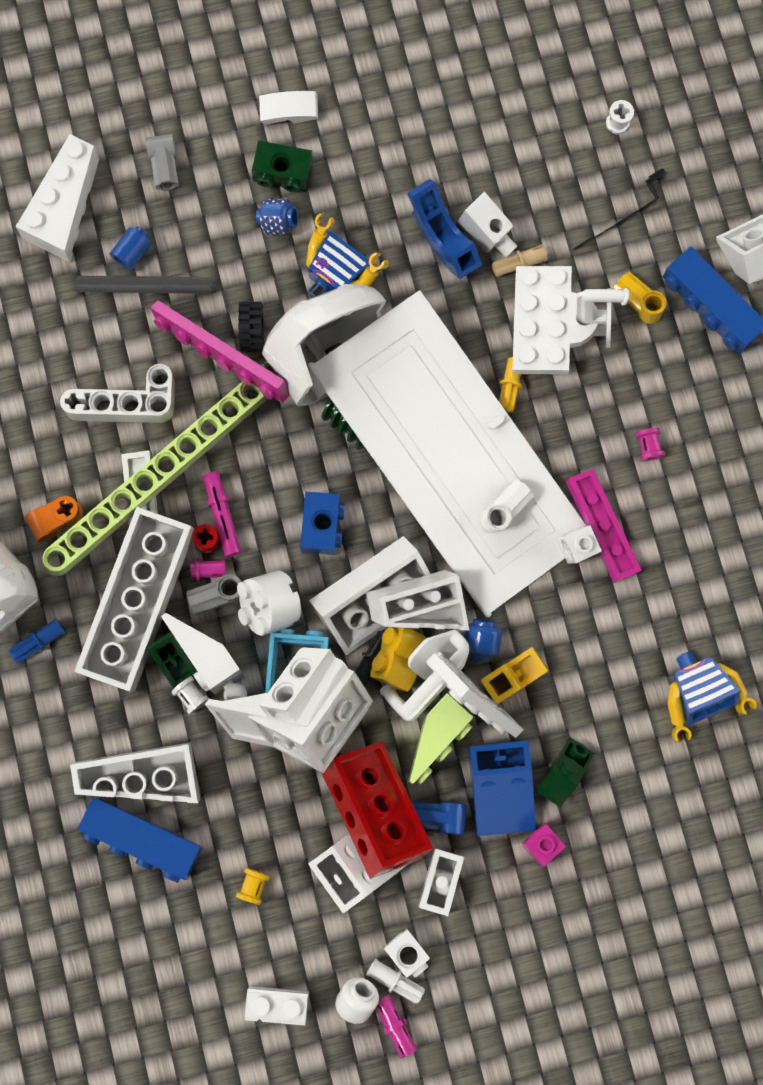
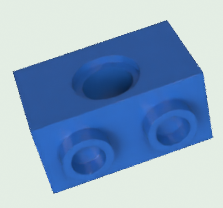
[300,491,345,555]

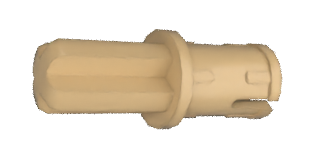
[492,244,548,277]

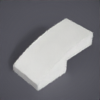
[259,91,318,125]

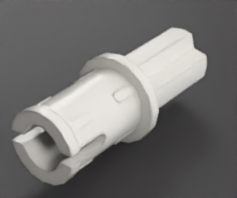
[366,958,425,1004]

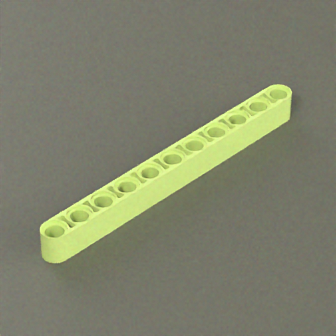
[42,362,278,576]

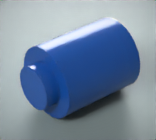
[109,226,151,271]

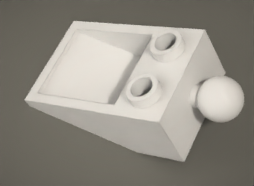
[161,613,247,701]

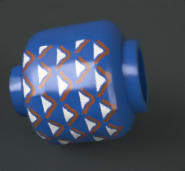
[256,198,299,235]

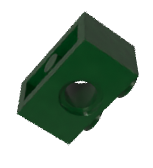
[252,140,313,192]

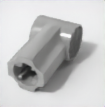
[145,134,179,191]
[186,574,242,616]

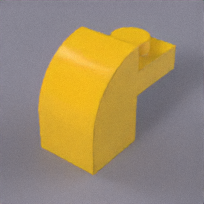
[481,647,549,704]

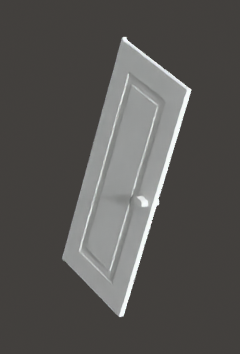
[308,290,586,618]

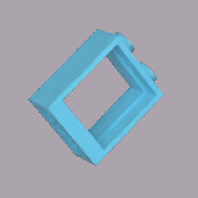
[265,629,329,702]

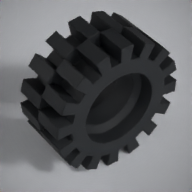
[238,302,264,353]

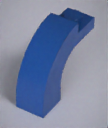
[407,179,482,279]

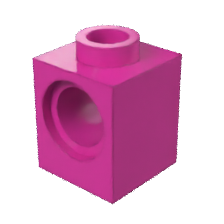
[521,824,566,867]

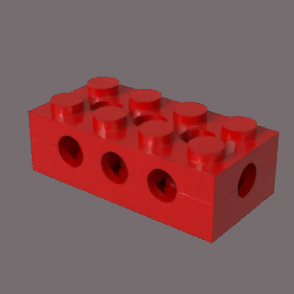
[321,741,433,879]

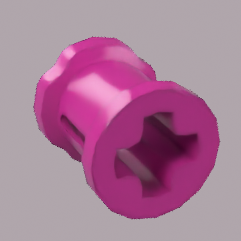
[635,428,665,462]

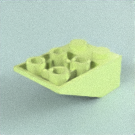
[407,693,473,785]

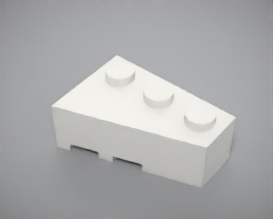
[366,570,470,631]

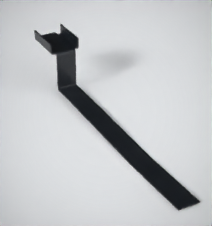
[573,168,667,250]

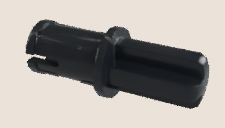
[355,631,383,687]

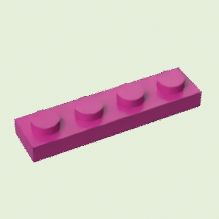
[565,469,642,583]

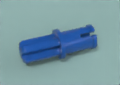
[9,618,66,663]

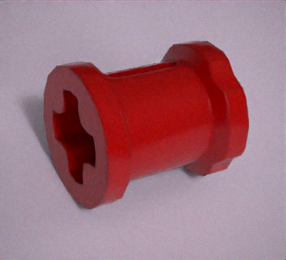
[192,524,220,554]

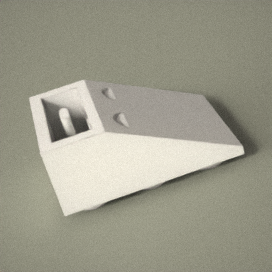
[308,834,407,913]

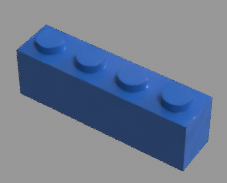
[662,246,763,354]
[77,797,203,883]

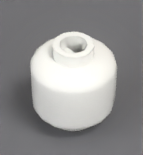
[335,977,379,1024]

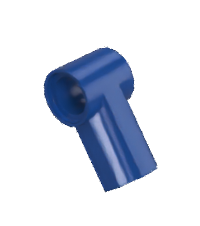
[412,801,467,835]

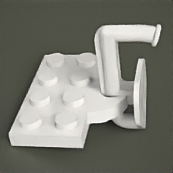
[512,266,629,374]
[380,630,524,738]

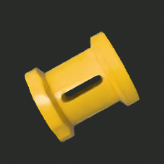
[236,868,270,905]

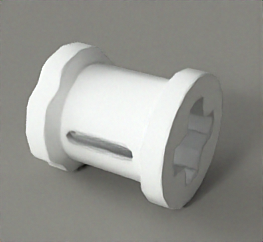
[606,100,634,135]
[171,676,209,715]

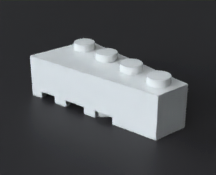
[16,134,99,263]
[70,742,200,803]

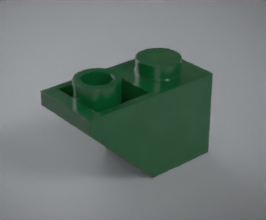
[536,737,594,808]

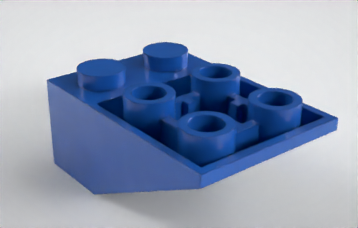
[467,740,536,837]

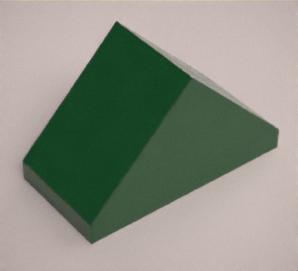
[147,632,197,689]

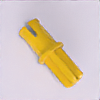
[499,357,522,414]

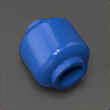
[464,619,502,662]

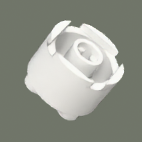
[237,570,301,636]

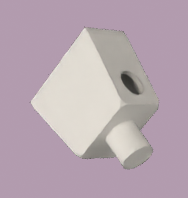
[455,192,517,258]

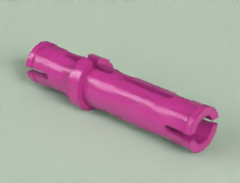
[202,471,242,558]

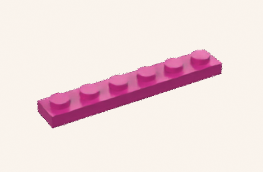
[151,300,290,404]

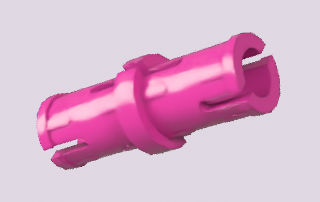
[375,994,418,1059]

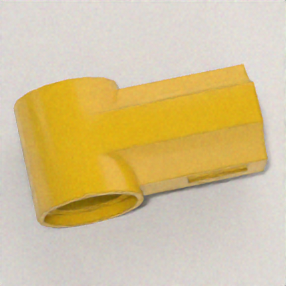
[613,271,666,324]

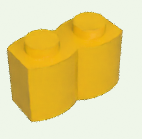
[371,627,427,692]

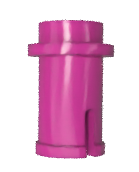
[190,558,225,581]

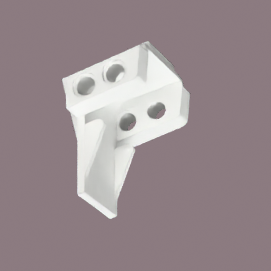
[205,647,373,773]

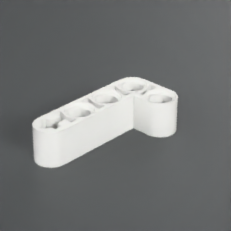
[60,364,175,423]

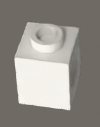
[556,525,602,564]
[384,928,430,978]

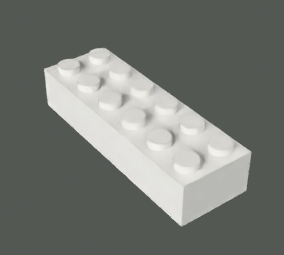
[74,507,194,692]

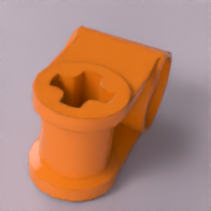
[25,496,84,543]

